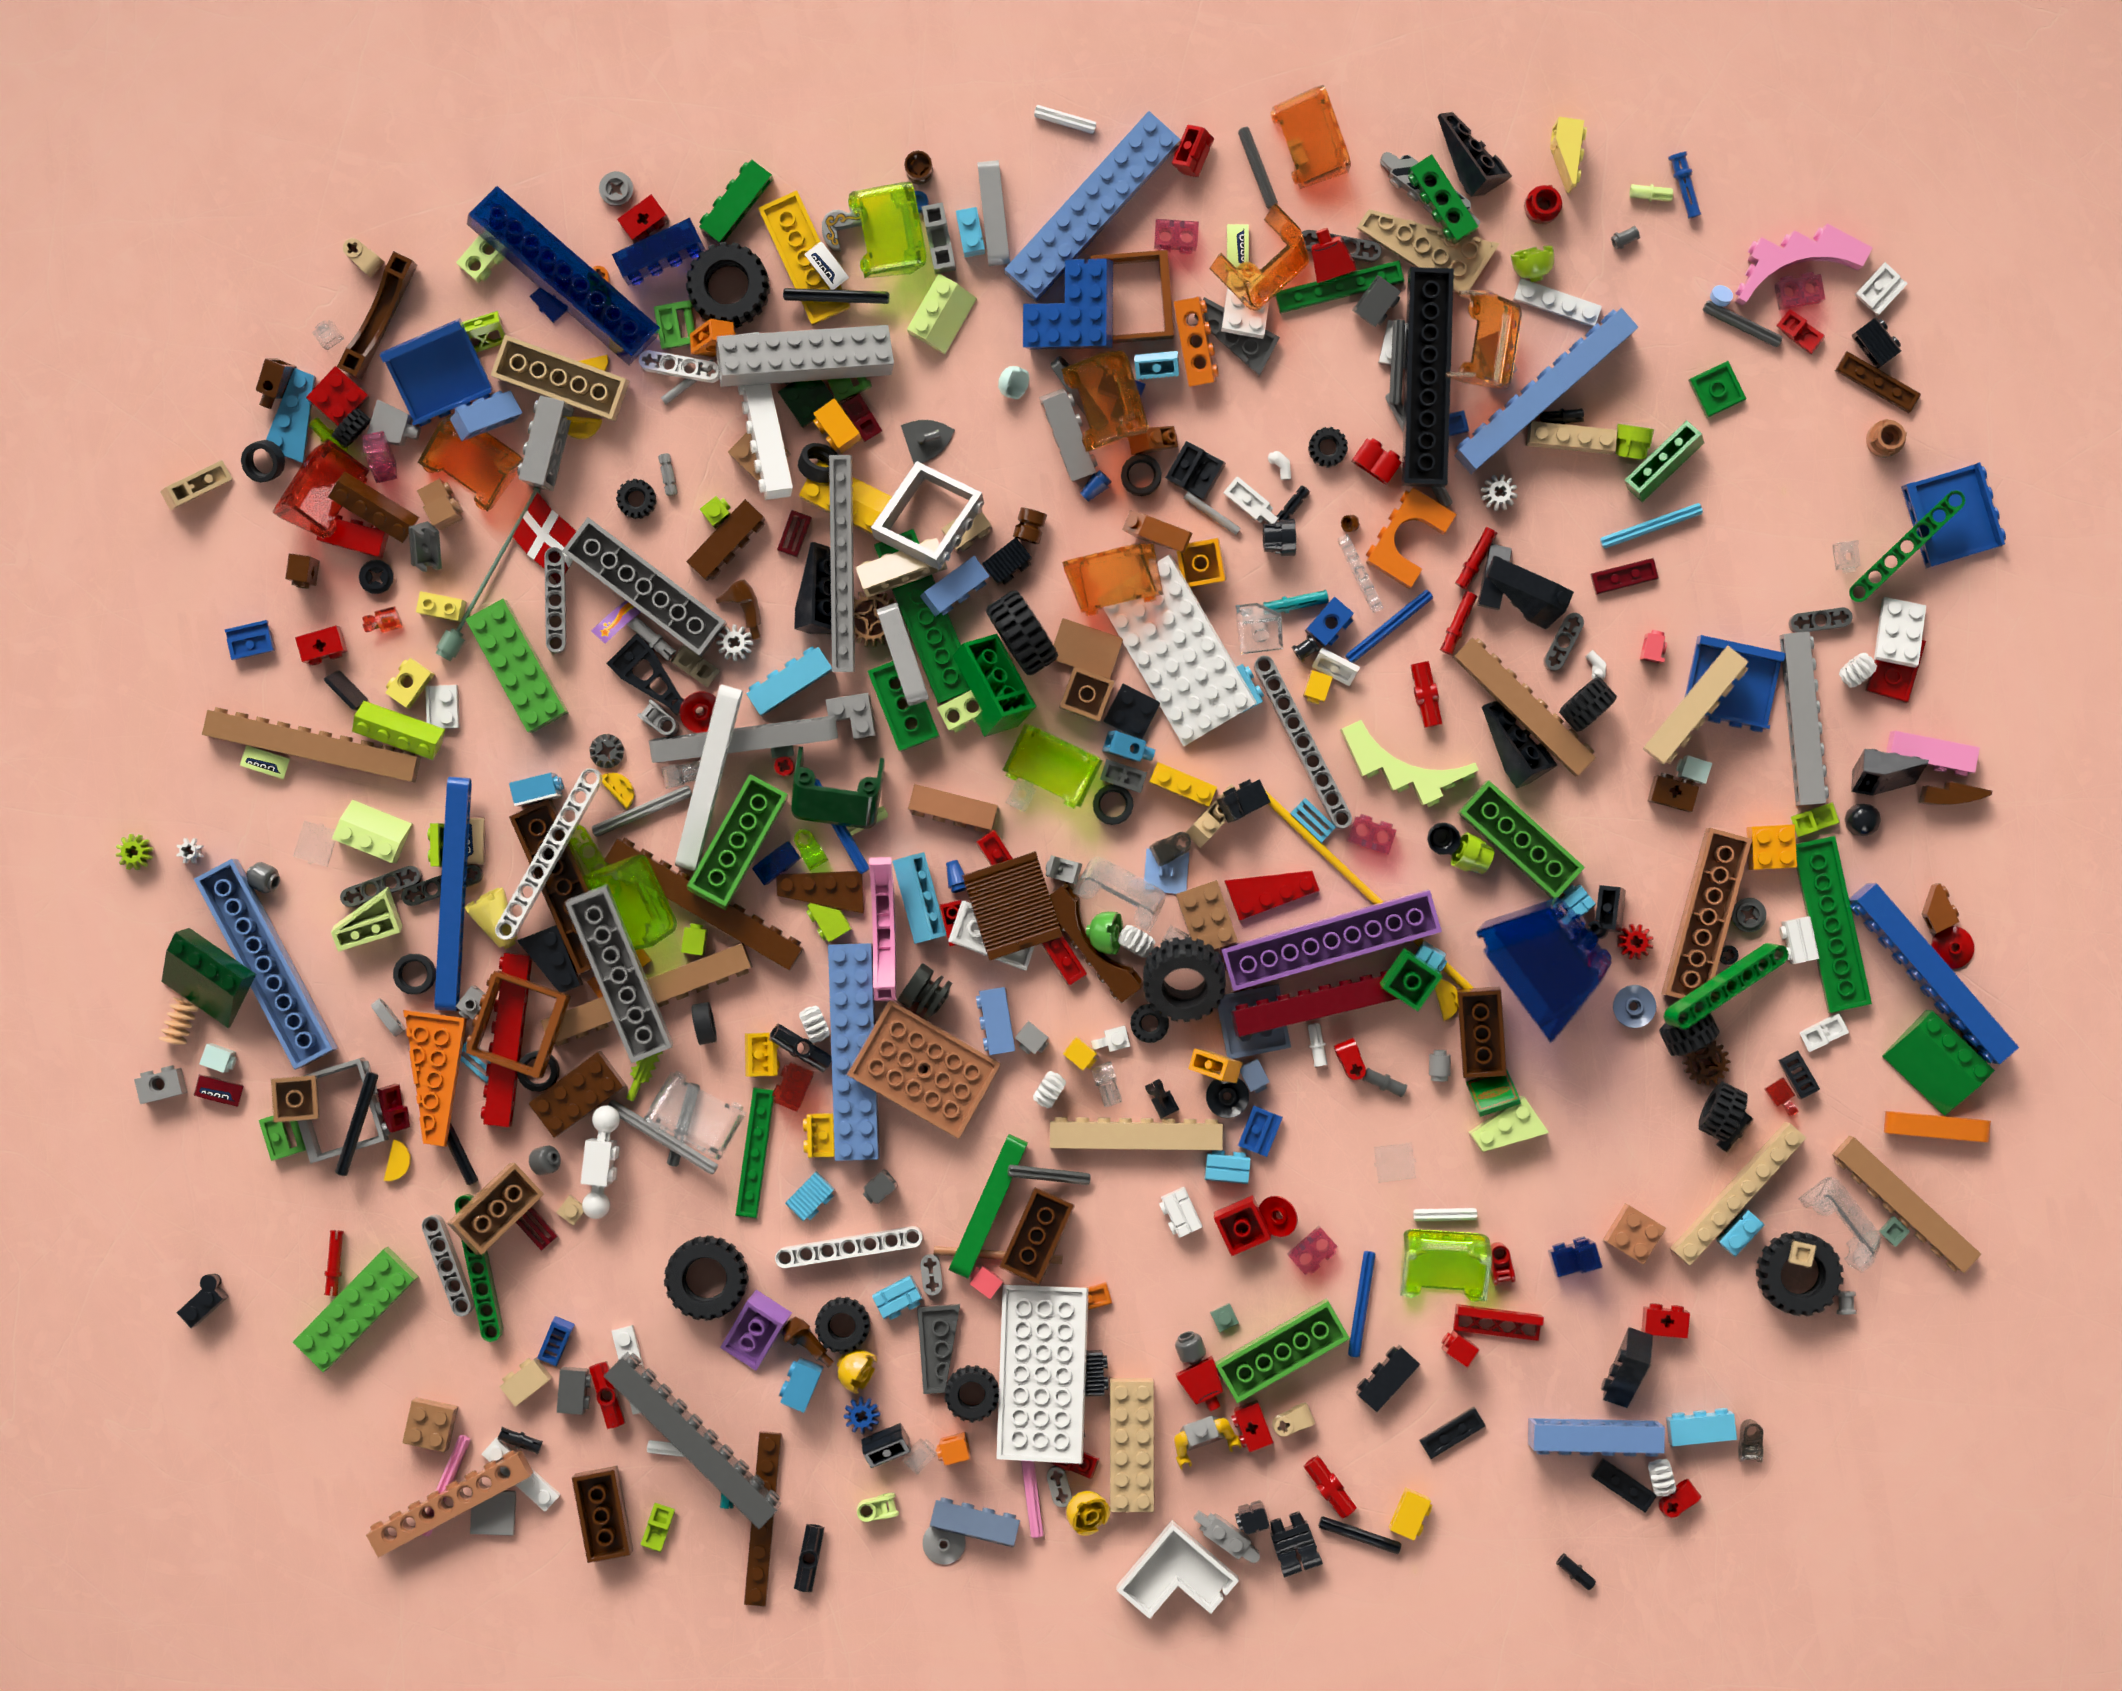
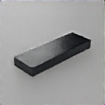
[1419,1407,1486,1459]
[1591,1458,1657,1513]

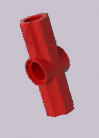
[1410,661,1443,728]
[589,1361,626,1429]
[1303,1455,1357,1519]

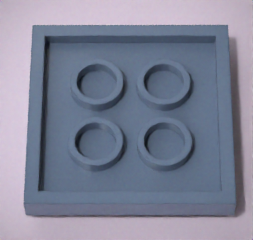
[1217,984,1291,1059]

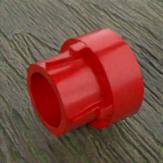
[1524,185,1562,224]

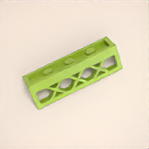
[416,311,505,352]

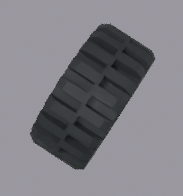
[686,242,770,328]
[986,591,1058,675]
[1143,937,1226,1022]
[1756,1231,1844,1316]
[664,1235,749,1321]

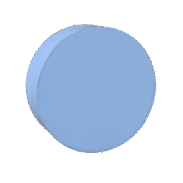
[1710,285,1733,307]

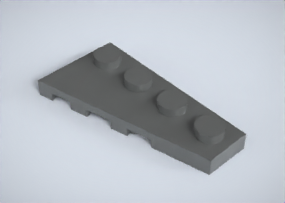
[1194,297,1280,376]
[917,1304,960,1394]

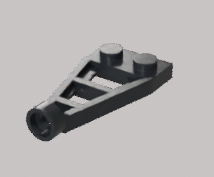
[606,633,684,716]

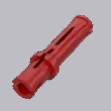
[1455,527,1498,590]
[1440,591,1478,655]
[324,1230,344,1296]

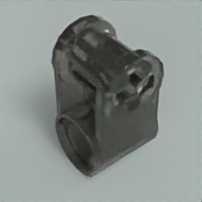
[1149,832,1191,867]
[1738,1419,1764,1462]

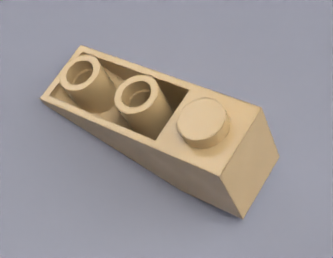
[1185,784,1237,848]

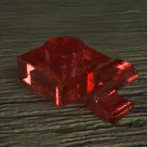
[362,606,402,633]
[1764,1077,1799,1116]

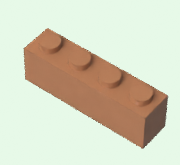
[908,784,998,833]

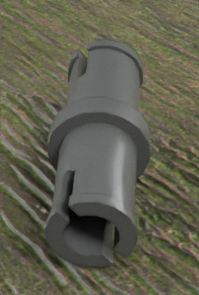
[1362,1068,1407,1097]

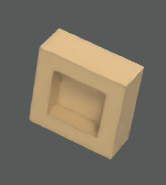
[556,1195,584,1226]
[1788,1240,1816,1267]

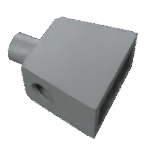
[366,400,421,446]

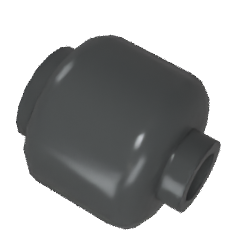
[246,862,280,893]
[529,1145,561,1175]
[1175,1331,1206,1365]

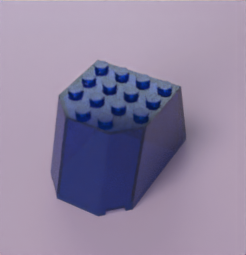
[1476,897,1612,1043]

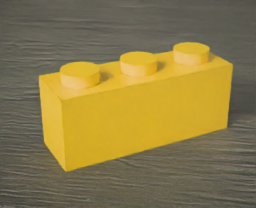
[1149,762,1217,807]

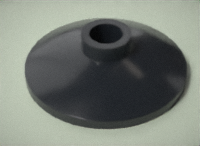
[1206,1078,1249,1118]

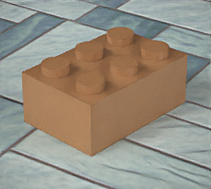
[1175,880,1238,949]

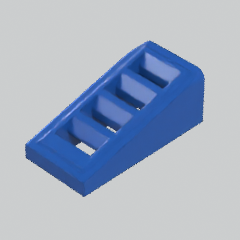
[537,1316,575,1367]

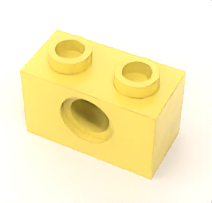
[416,591,466,622]
[385,658,435,709]

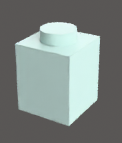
[1676,755,1712,784]
[199,1043,237,1073]

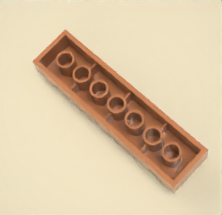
[1661,828,1752,999]

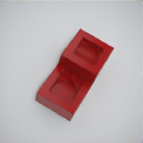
[1776,309,1825,354]

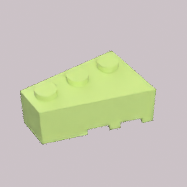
[331,886,403,952]
[1468,1096,1549,1152]

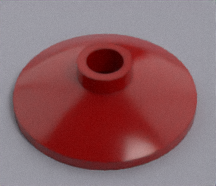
[680,691,717,733]
[1931,926,1974,969]
[1259,1196,1298,1237]

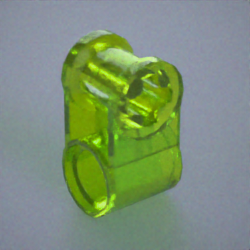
[794,829,828,871]

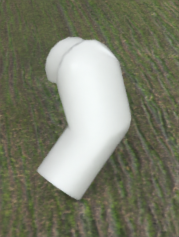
[1268,451,1291,480]
[1585,650,1606,680]

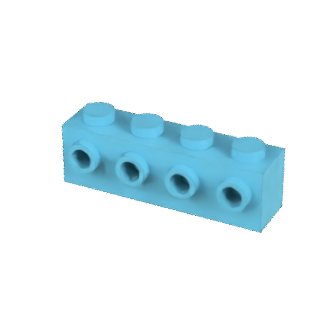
[746,646,832,716]
[892,852,947,944]

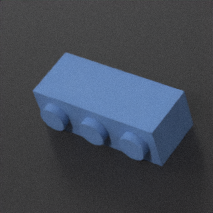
[450,390,522,441]
[920,556,989,617]
[976,987,1015,1055]

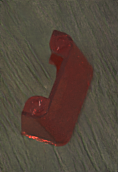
[272,439,370,538]

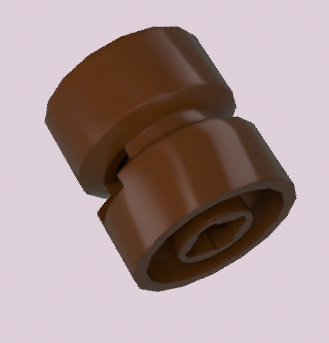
[904,150,933,185]
[1013,507,1047,544]

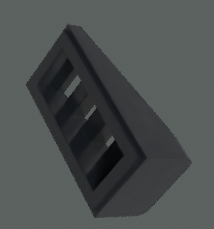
[1778,1050,1820,1099]

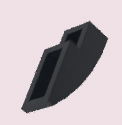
[1477,544,1512,610]

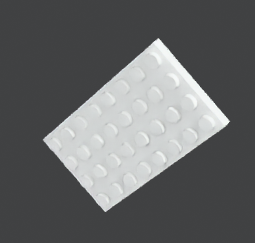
[1097,554,1257,746]
[997,1285,1089,1464]

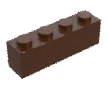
[328,472,420,543]
[686,499,765,581]

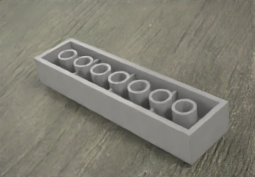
[715,325,894,387]
[562,517,727,657]
[565,884,673,1063]

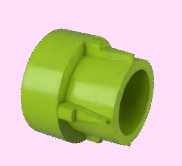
[1615,424,1654,460]
[1451,832,1494,874]

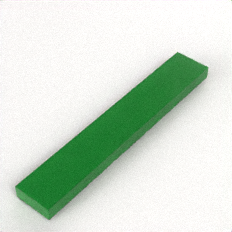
[1275,260,1405,314]
[735,1087,775,1218]

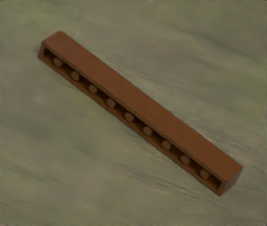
[604,837,804,970]

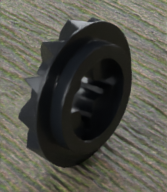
[359,560,394,594]

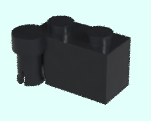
[1217,779,1271,823]
[1588,885,1626,939]
[176,1274,229,1328]

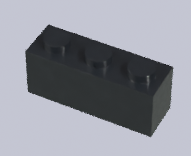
[1356,1345,1420,1412]

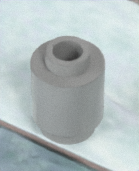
[1429,1050,1451,1082]

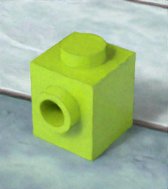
[700,496,731,529]

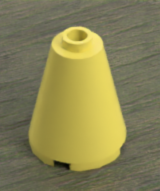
[464,887,518,949]

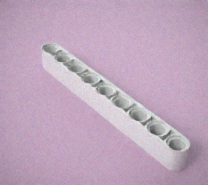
[675,684,743,872]
[495,768,603,940]

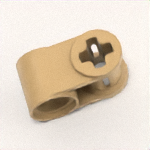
[343,238,385,278]
[1272,1402,1315,1437]

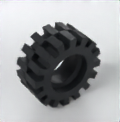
[332,408,371,448]
[1308,427,1348,467]
[616,479,657,519]
[1130,1004,1169,1043]

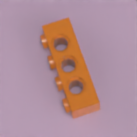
[1173,296,1219,387]

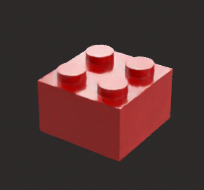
[306,366,369,426]
[1213,1195,1271,1257]

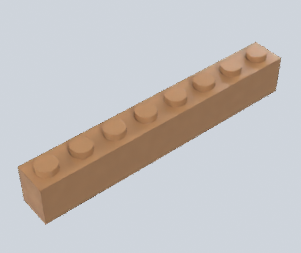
[1452,637,1596,777]
[1832,1136,1981,1273]

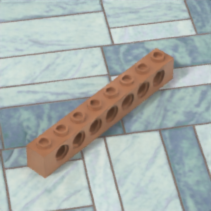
[366,1450,533,1558]

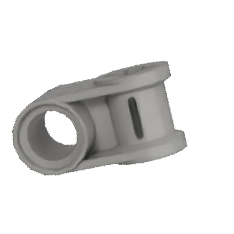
[637,699,679,737]

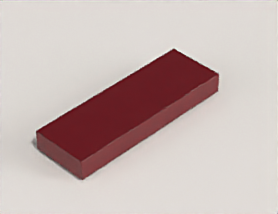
[1590,558,1659,595]

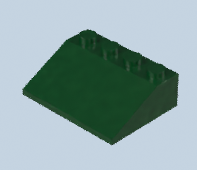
[161,928,256,1028]

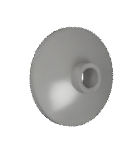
[923,1527,966,1565]

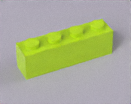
[352,701,445,760]

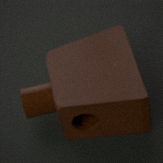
[256,358,297,409]

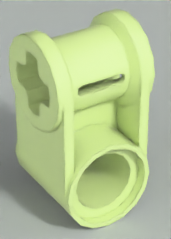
[857,1493,899,1522]

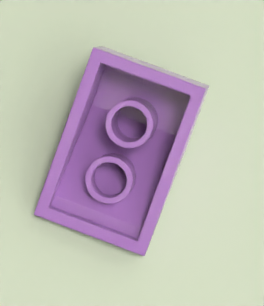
[720,1290,792,1371]

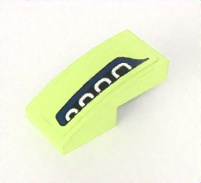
[1227,224,1249,270]
[240,745,290,779]

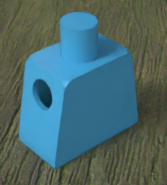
[1102,731,1155,762]

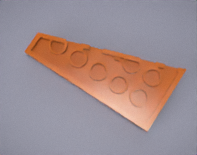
[403,1010,467,1147]

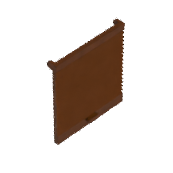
[961,851,1062,961]

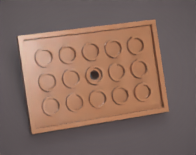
[847,1000,1001,1139]

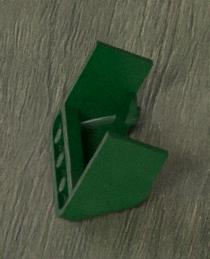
[791,746,885,829]

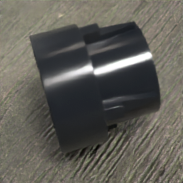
[1263,519,1296,556]

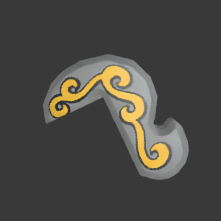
[822,203,868,252]

